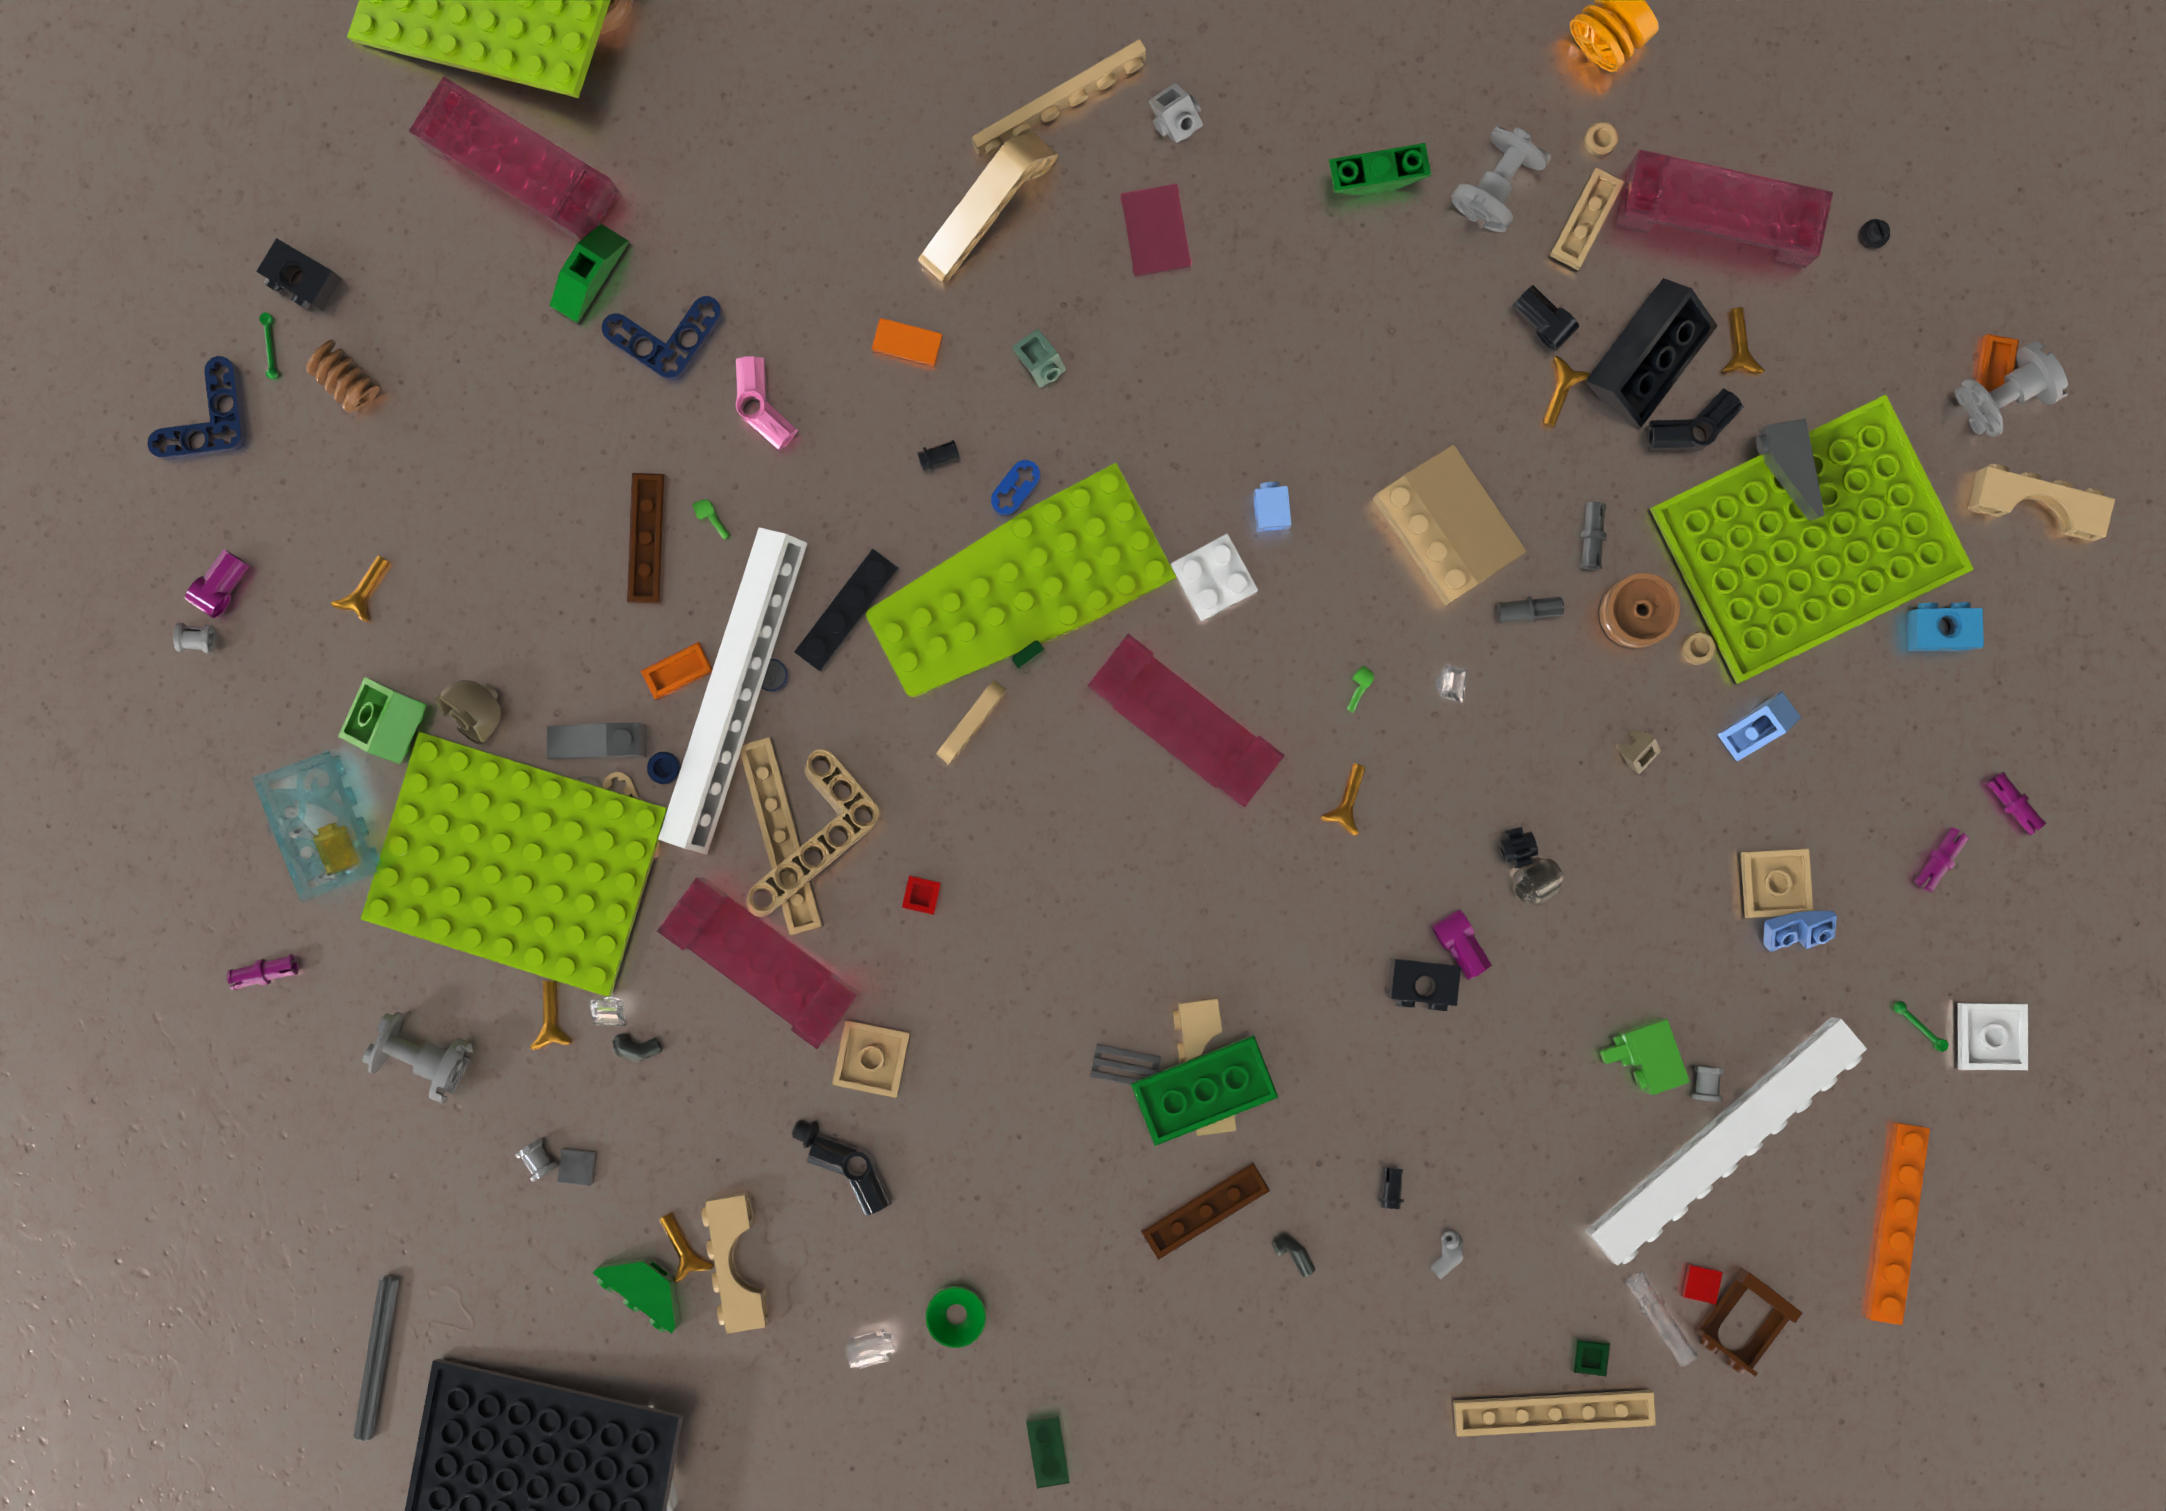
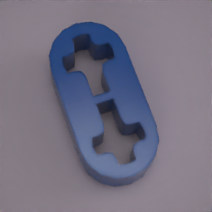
[991,460,1040,517]

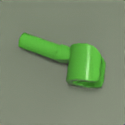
[693,499,730,539]
[1347,665,1374,712]

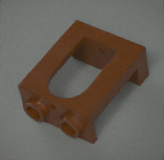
[1694,1267,1803,1377]

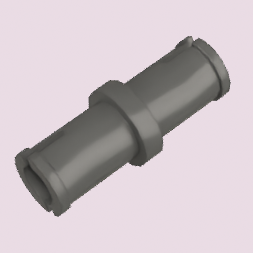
[1580,502,1607,570]

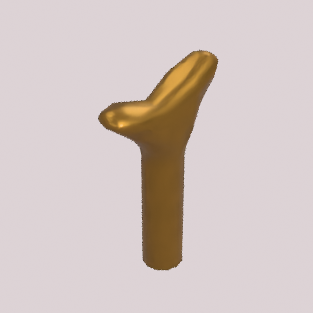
[1723,307,1765,374]
[1542,356,1590,428]
[330,555,389,622]
[1321,763,1366,835]
[530,981,572,1050]
[659,1213,714,1283]

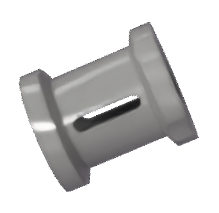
[173,623,216,653]
[1692,1065,1724,1102]
[515,1138,558,1182]

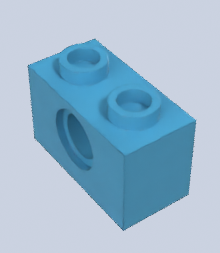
[1907,602,1984,651]

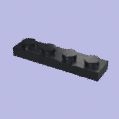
[794,548,899,672]

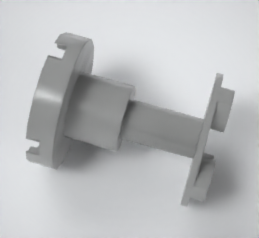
[1451,126,1551,232]
[1955,341,2068,437]
[363,1012,472,1104]

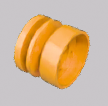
[1570,0,1659,72]

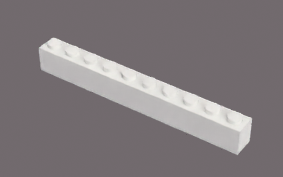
[658,528,807,855]
[1585,1017,1867,1266]

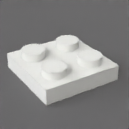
[1170,534,1258,622]
[1957,1003,2028,1070]

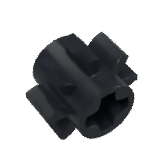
[1499,827,1538,868]

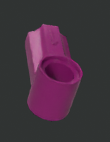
[185,549,249,618]
[1432,909,1492,980]

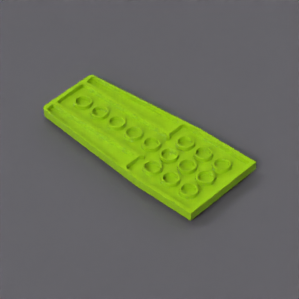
[866,463,1177,697]

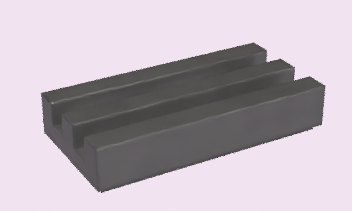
[1090,1044,1161,1085]

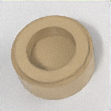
[1584,122,1619,157]
[1681,631,1716,665]

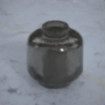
[1513,857,1564,905]

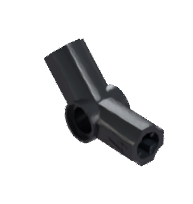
[1648,388,1744,451]
[806,1134,892,1216]

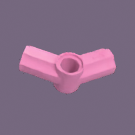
[735,356,798,451]

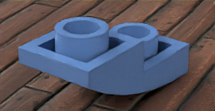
[1763,911,1837,952]

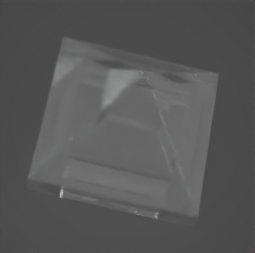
[1436,665,1467,702]
[590,996,627,1026]

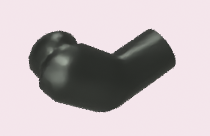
[612,1034,663,1063]
[1271,1234,1315,1277]

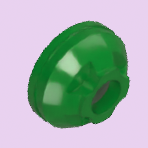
[925,1286,986,1348]

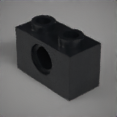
[256,238,341,311]
[1387,958,1461,1011]

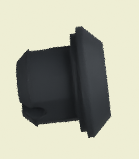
[1861,219,1890,248]
[791,1120,819,1148]

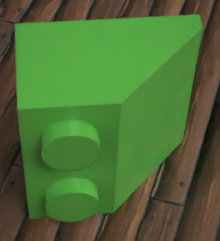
[338,677,427,764]

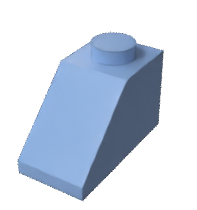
[1718,691,1801,761]

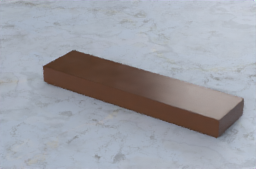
[627,473,666,604]
[1141,1161,1270,1260]

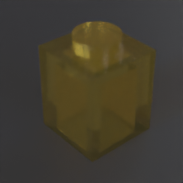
[313,822,359,876]

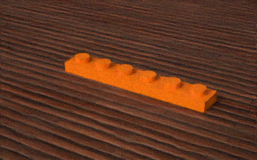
[1866,1122,1930,1325]

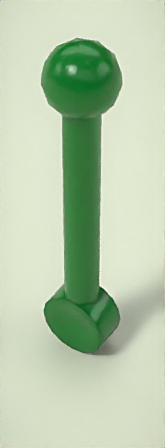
[259,312,279,380]
[1894,1001,1949,1052]

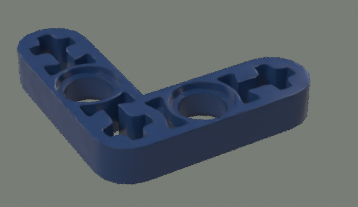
[602,296,723,381]
[147,356,246,460]

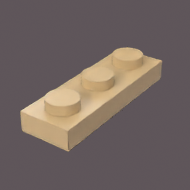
[1549,167,1625,270]

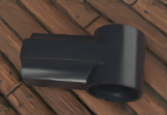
[1512,285,1579,351]

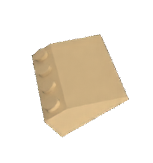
[1373,444,1527,606]

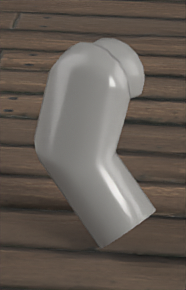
[1430,1230,1463,1279]

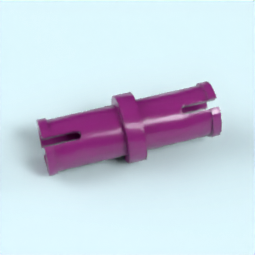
[1986,771,2046,836]
[1914,827,1969,893]
[227,954,299,990]

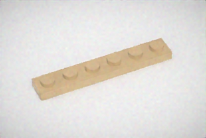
[971,39,1146,157]
[740,737,823,935]
[1453,1390,1656,1437]

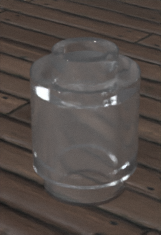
[845,1328,896,1370]

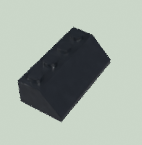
[1586,278,1718,428]

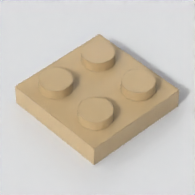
[1740,849,1814,918]
[832,1019,910,1098]

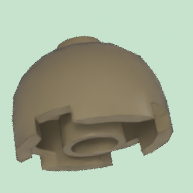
[434,680,501,744]

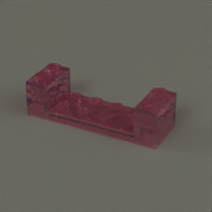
[409,76,620,242]
[1615,150,1833,268]
[1087,633,1285,809]
[657,877,861,1049]

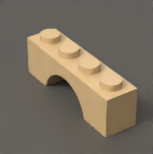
[1967,464,2115,541]
[1172,997,1236,1136]
[702,1191,770,1334]

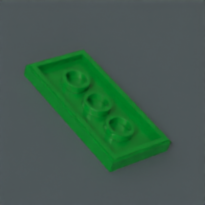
[1130,1035,1279,1146]

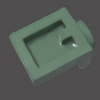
[1012,329,1066,388]

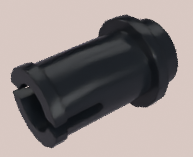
[917,440,960,472]
[1378,1168,1404,1209]

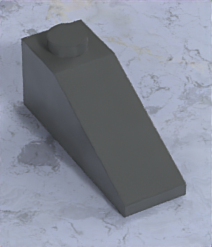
[1756,418,1824,521]
[547,723,646,759]

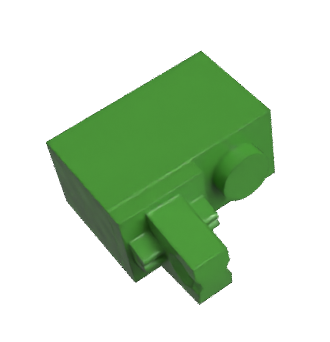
[1599,1018,1690,1095]

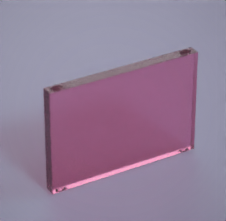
[1120,184,1192,277]

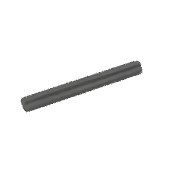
[353,1276,399,1441]

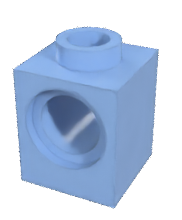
[1253,482,1291,532]

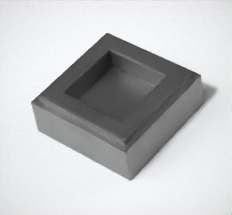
[557,1148,596,1186]

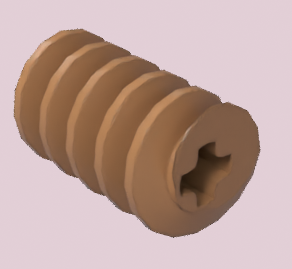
[306,339,380,413]

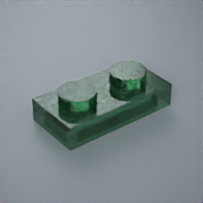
[1026,1414,1070,1489]

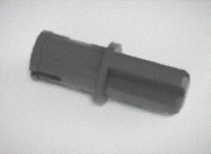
[1497,596,1564,623]

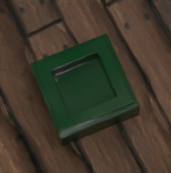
[1011,640,1045,671]
[1572,1337,1610,1377]

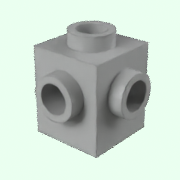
[1149,83,1203,143]

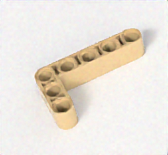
[918,133,1059,283]
[746,749,879,917]

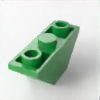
[1329,143,1431,196]
[549,224,629,323]
[592,1257,681,1334]

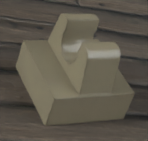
[1617,730,1661,774]

